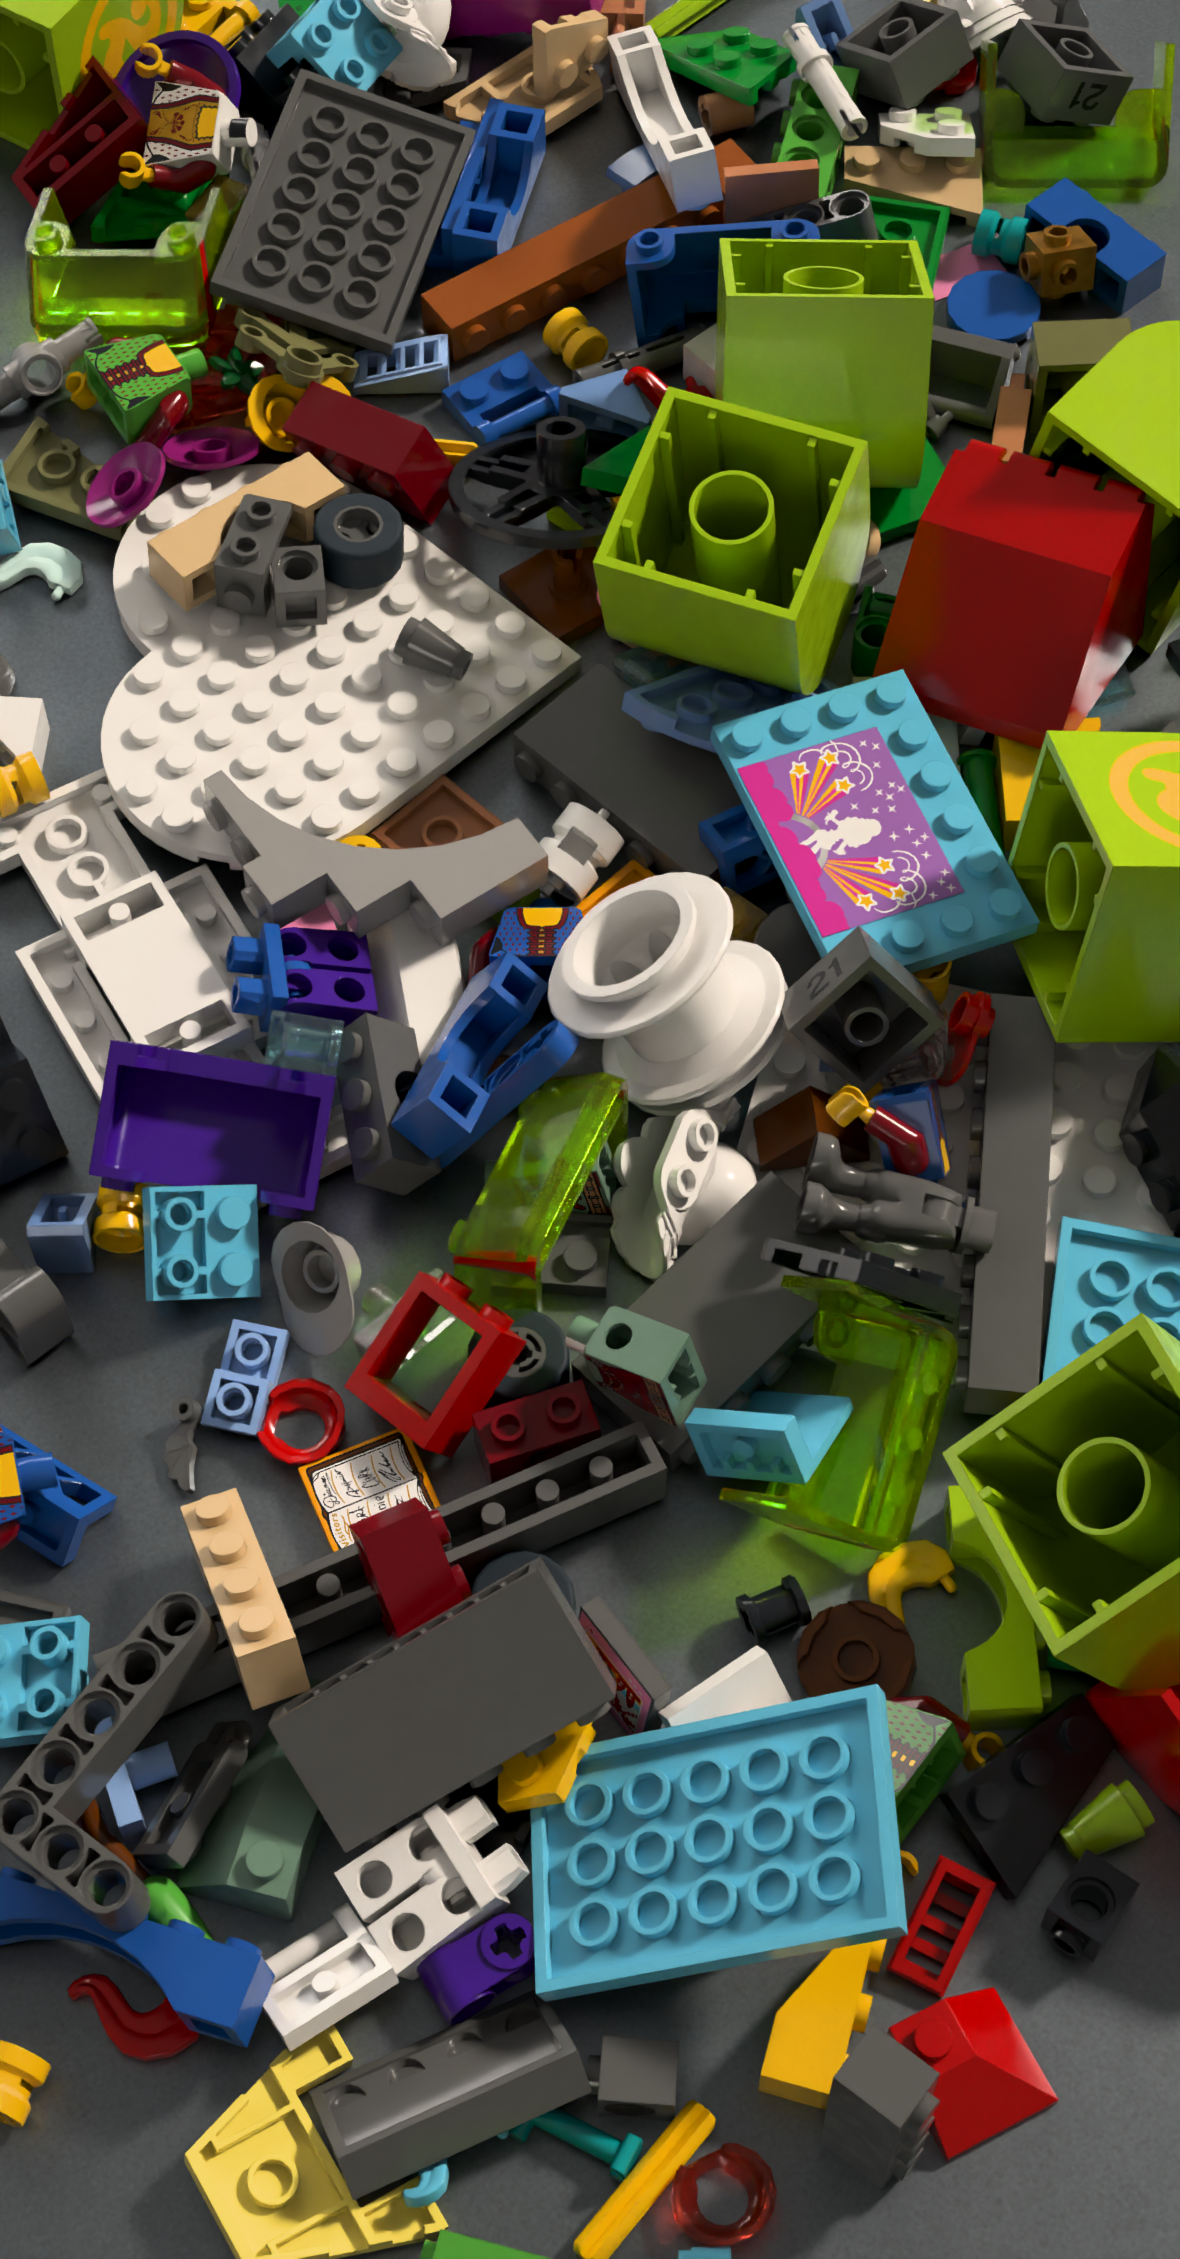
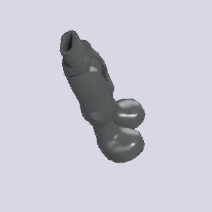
[794,1132,997,1255]

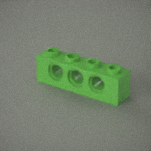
[771,65,860,198]

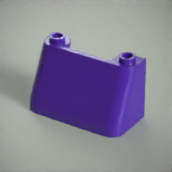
[89,1040,337,1219]

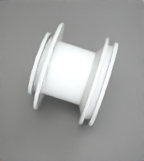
[548,872,788,1116]

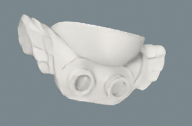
[361,0,457,92]
[610,1096,757,1282]

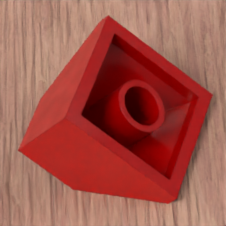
[887,1987,1058,2162]

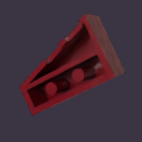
[11,55,149,233]
[282,381,454,525]

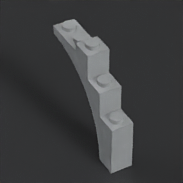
[202,770,548,945]

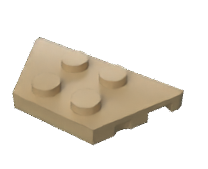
[443,45,603,136]

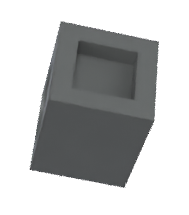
[271,545,327,628]
[587,2035,680,2121]

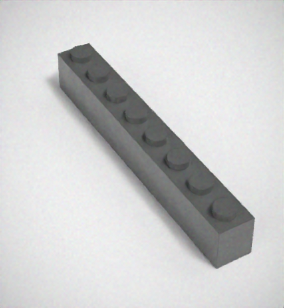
[954,993,1056,1415]

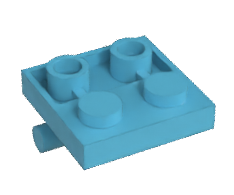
[142,1184,261,1301]
[0,1615,90,1748]

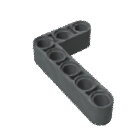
[0,1591,219,1932]

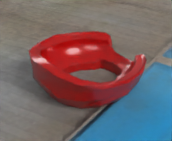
[257,1378,346,1466]

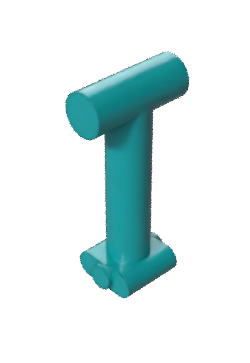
[508,2108,643,2182]

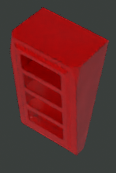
[886,1855,997,1998]

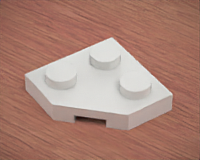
[878,107,976,157]

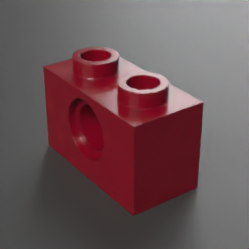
[472,1379,601,1485]

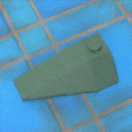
[175,1676,325,1922]

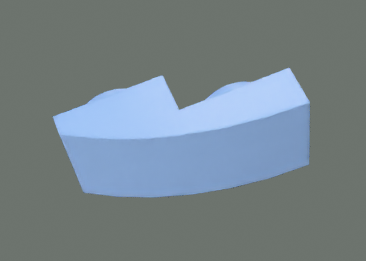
[200,1319,291,1437]

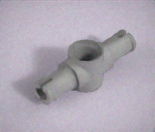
[0,316,105,410]

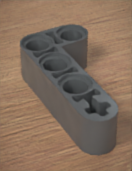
[0,1238,74,1366]

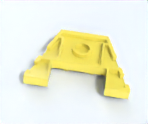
[184,2024,449,2259]

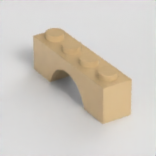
[147,452,345,612]
[180,1488,311,1710]

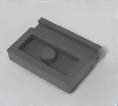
[494,1208,613,1298]

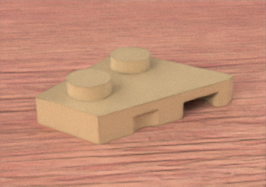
[532,10,609,101]

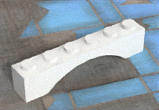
[607,25,723,212]

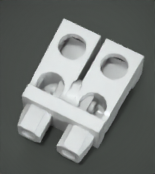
[334,1795,529,1981]

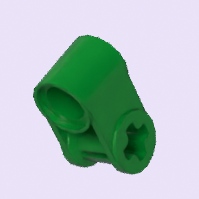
[850,584,896,677]

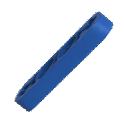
[439,1020,579,1169]

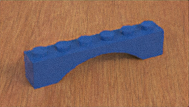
[0,1867,275,2048]

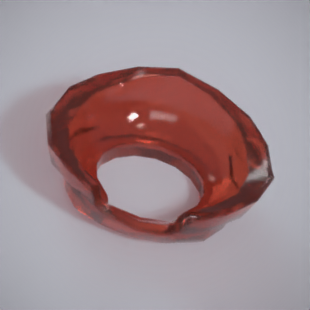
[671,2143,777,2248]

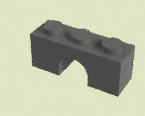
[330,1013,442,1196]

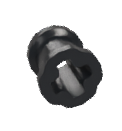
[736,1575,812,1646]

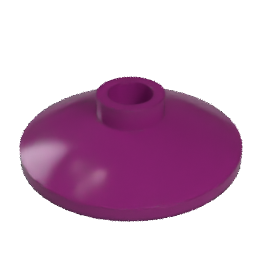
[163,427,260,475]
[86,442,165,528]

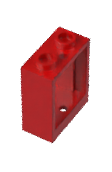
[344,1271,527,1458]

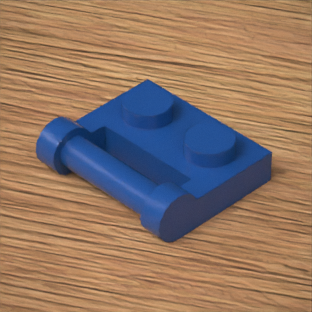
[441,350,561,446]

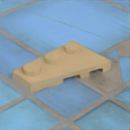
[843,145,983,227]

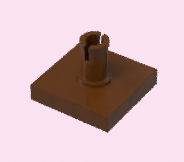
[499,547,604,645]

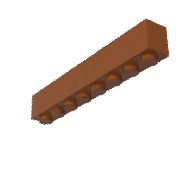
[421,138,756,362]

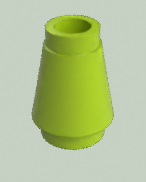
[1059,1780,1155,1862]

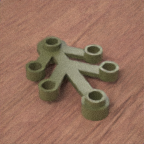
[233,305,359,389]

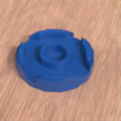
[946,270,1041,345]

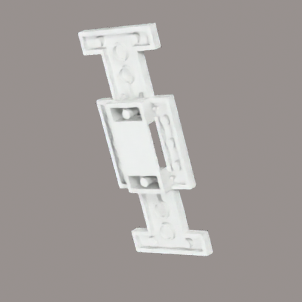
[0,768,352,1210]

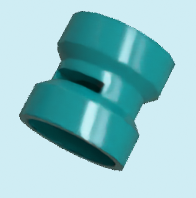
[972,208,1030,265]

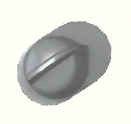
[271,1221,362,1356]

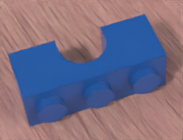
[1024,177,1167,315]

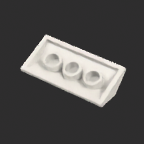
[347,909,466,1093]

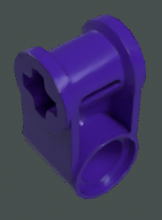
[416,1913,535,2025]

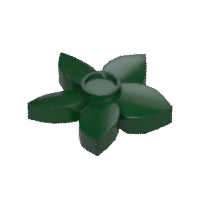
[208,345,265,395]

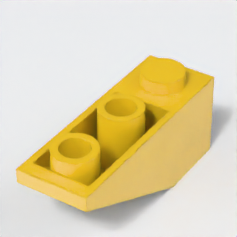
[758,1939,887,2110]

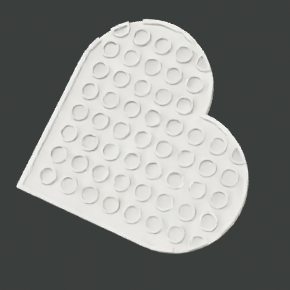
[101,464,582,870]

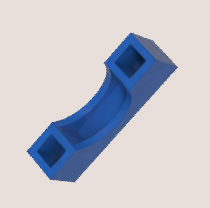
[451,102,546,275]
[391,950,548,1160]

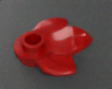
[937,991,996,1087]

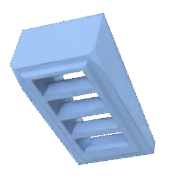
[354,334,449,395]

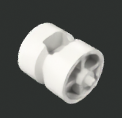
[539,802,624,903]

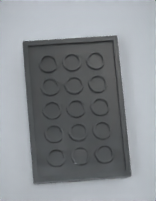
[209,68,477,356]

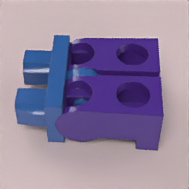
[225,923,378,1033]

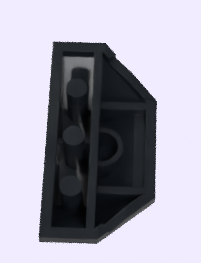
[1119,1044,1180,1234]

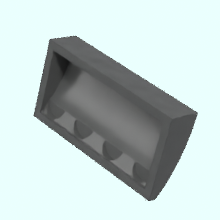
[308,1989,592,2200]

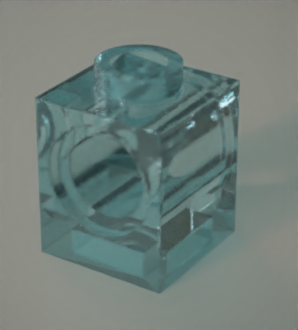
[264,1009,345,1076]

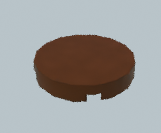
[796,1600,917,1700]

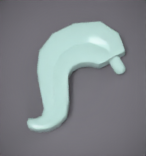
[0,542,83,601]

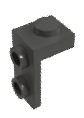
[214,494,292,617]

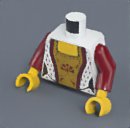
[119,42,258,194]

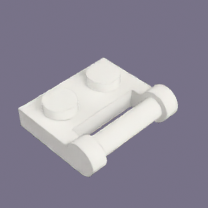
[263,1902,399,2052]

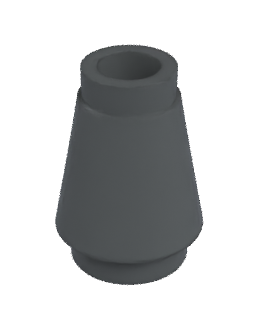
[393,617,473,681]

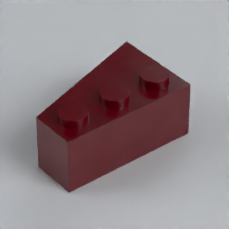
[349,1497,472,1640]

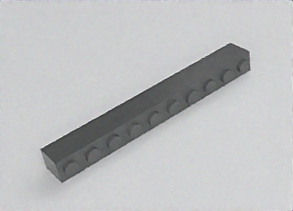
[92,1420,667,1717]

